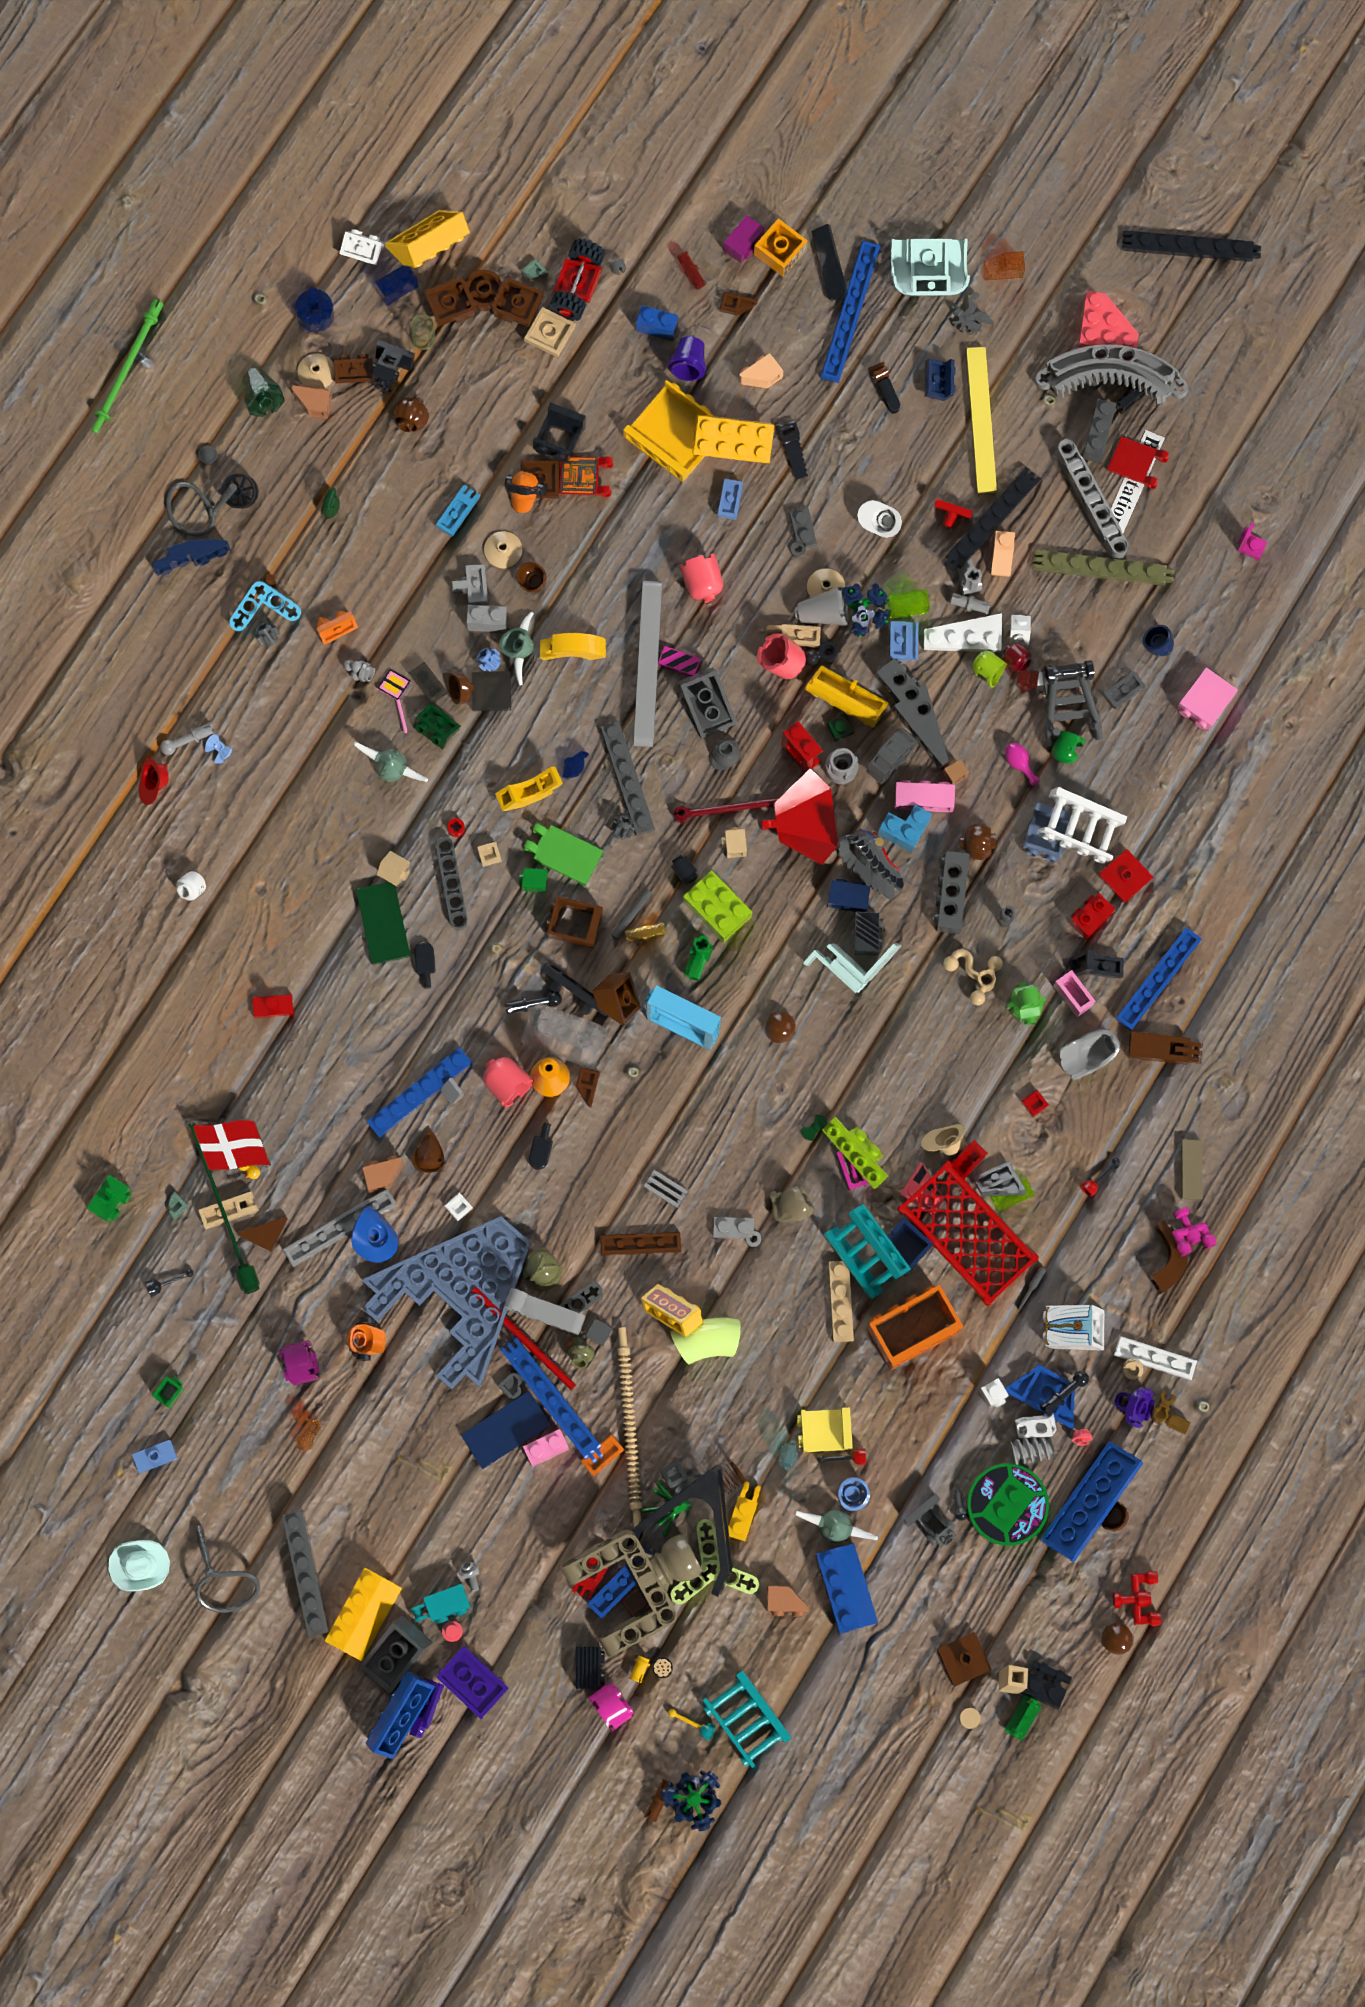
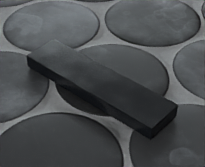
[811,224,848,301]

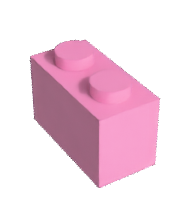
[1053,970,1096,1017]
[523,1429,569,1467]

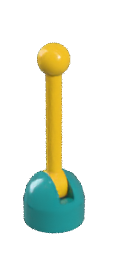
[668,1709,717,1741]

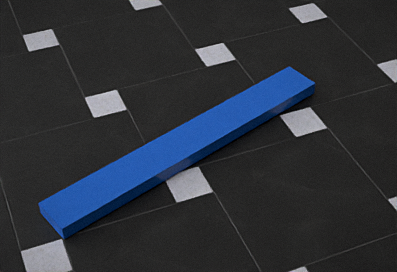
[821,240,880,383]

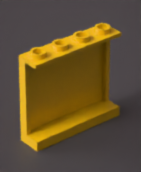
[623,380,718,483]

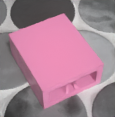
[1177,667,1238,731]

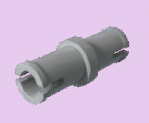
[950,593,991,615]

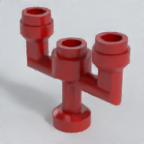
[1113,1570,1161,1627]

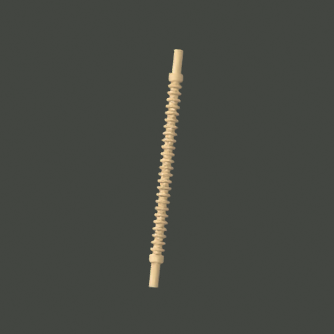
[617,1327,642,1527]

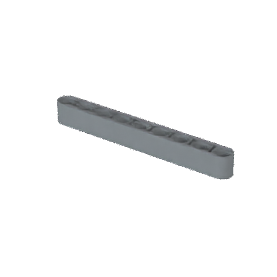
[634,581,662,747]

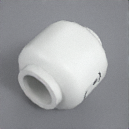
[176,871,206,901]

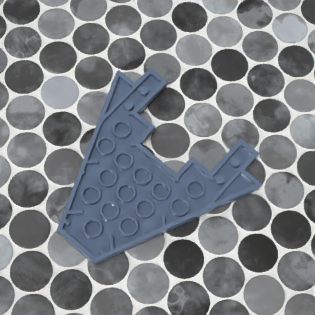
[362,1216,531,1390]

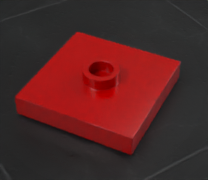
[1098,849,1154,904]

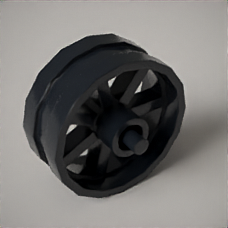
[221,474,259,509]

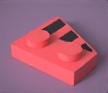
[900,1163,944,1216]

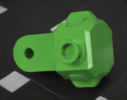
[1006,982,1046,1026]

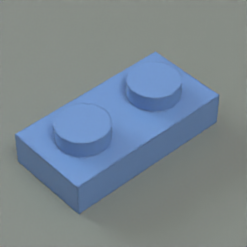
[718,479,743,520]

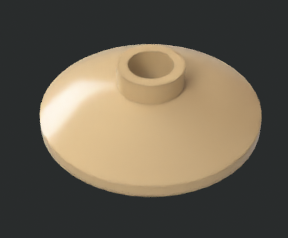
[298,353,335,389]
[484,531,522,569]
[807,568,845,598]

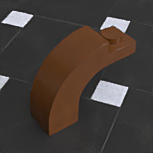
[1149,1220,1188,1294]

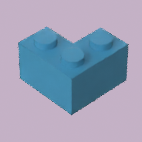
[878,805,932,853]

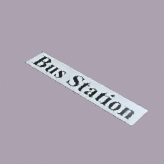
[1111,430,1165,533]

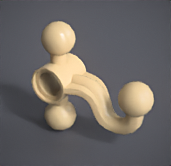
[943,949,1003,1006]

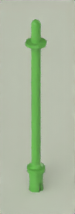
[92,299,164,433]

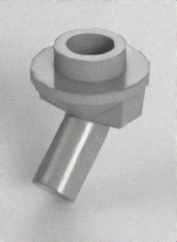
[459,1562,479,1592]

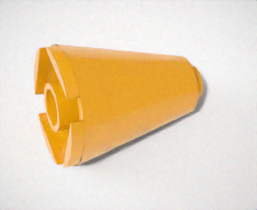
[530,1057,570,1097]

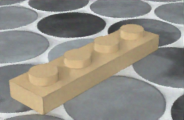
[829,1261,854,1343]

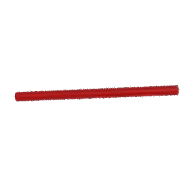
[471,1287,576,1390]

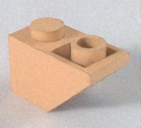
[739,353,783,388]

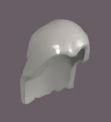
[1058,1029,1120,1080]

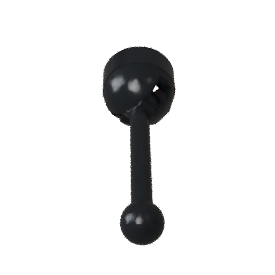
[145,1269,194,1297]

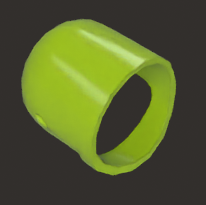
[972,651,1007,688]

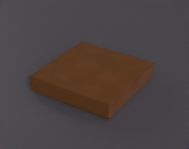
[521,460,559,499]

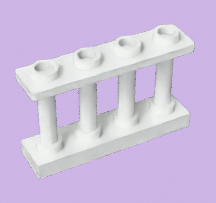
[1037,787,1127,863]

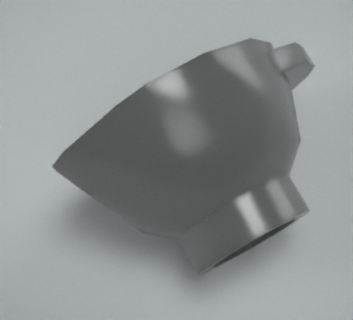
[712,739,740,771]

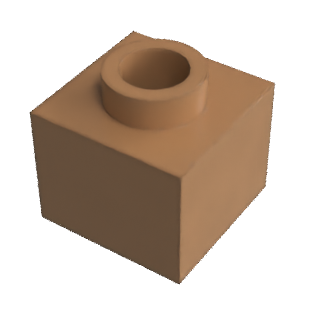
[943,759,969,785]

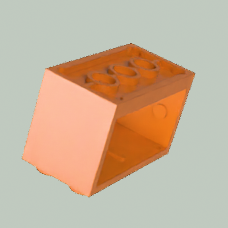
[867,1284,964,1370]

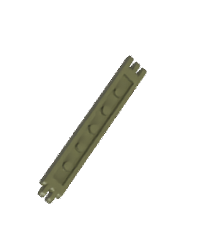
[1032,550,1175,586]

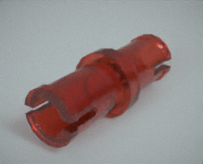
[677,251,706,290]

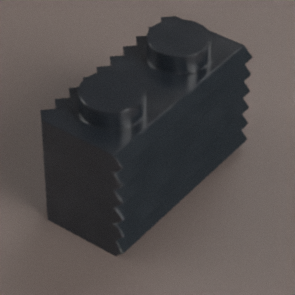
[576,1647,605,1689]

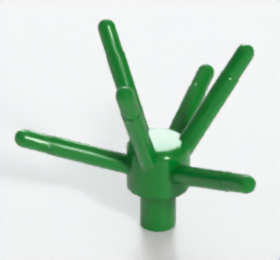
[642,1481,691,1537]

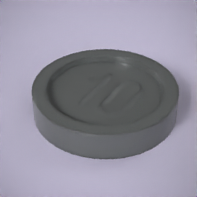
[198,446,218,465]

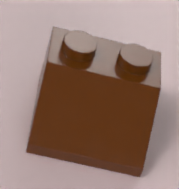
[592,972,641,1025]

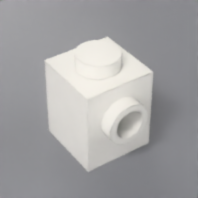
[979,1378,1009,1408]

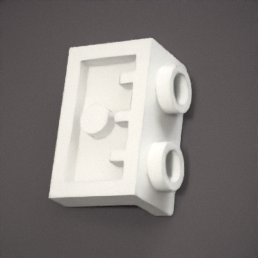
[339,229,385,265]

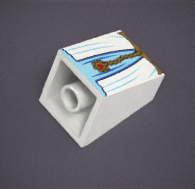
[1043,1305,1104,1350]

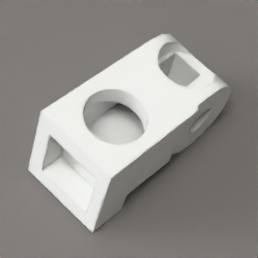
[1015,1413,1057,1438]

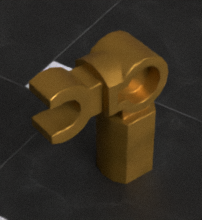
[1151,1390,1191,1434]

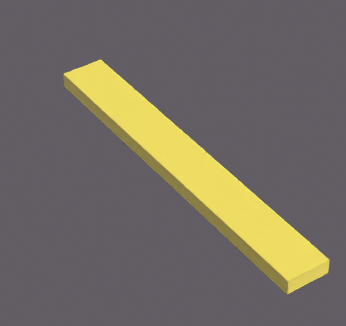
[966,347,997,494]

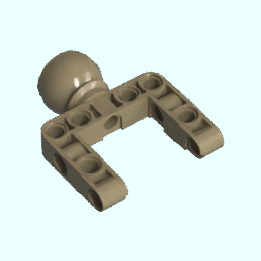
[561,1530,703,1657]

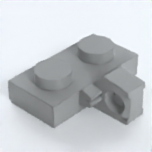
[452,564,488,605]

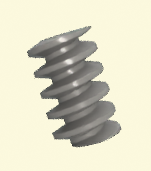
[1010,1437,1054,1465]

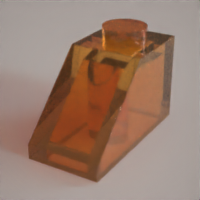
[984,251,1025,280]

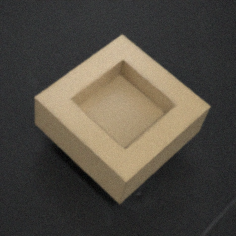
[477,842,502,867]

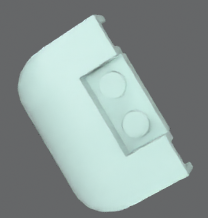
[891,239,970,296]

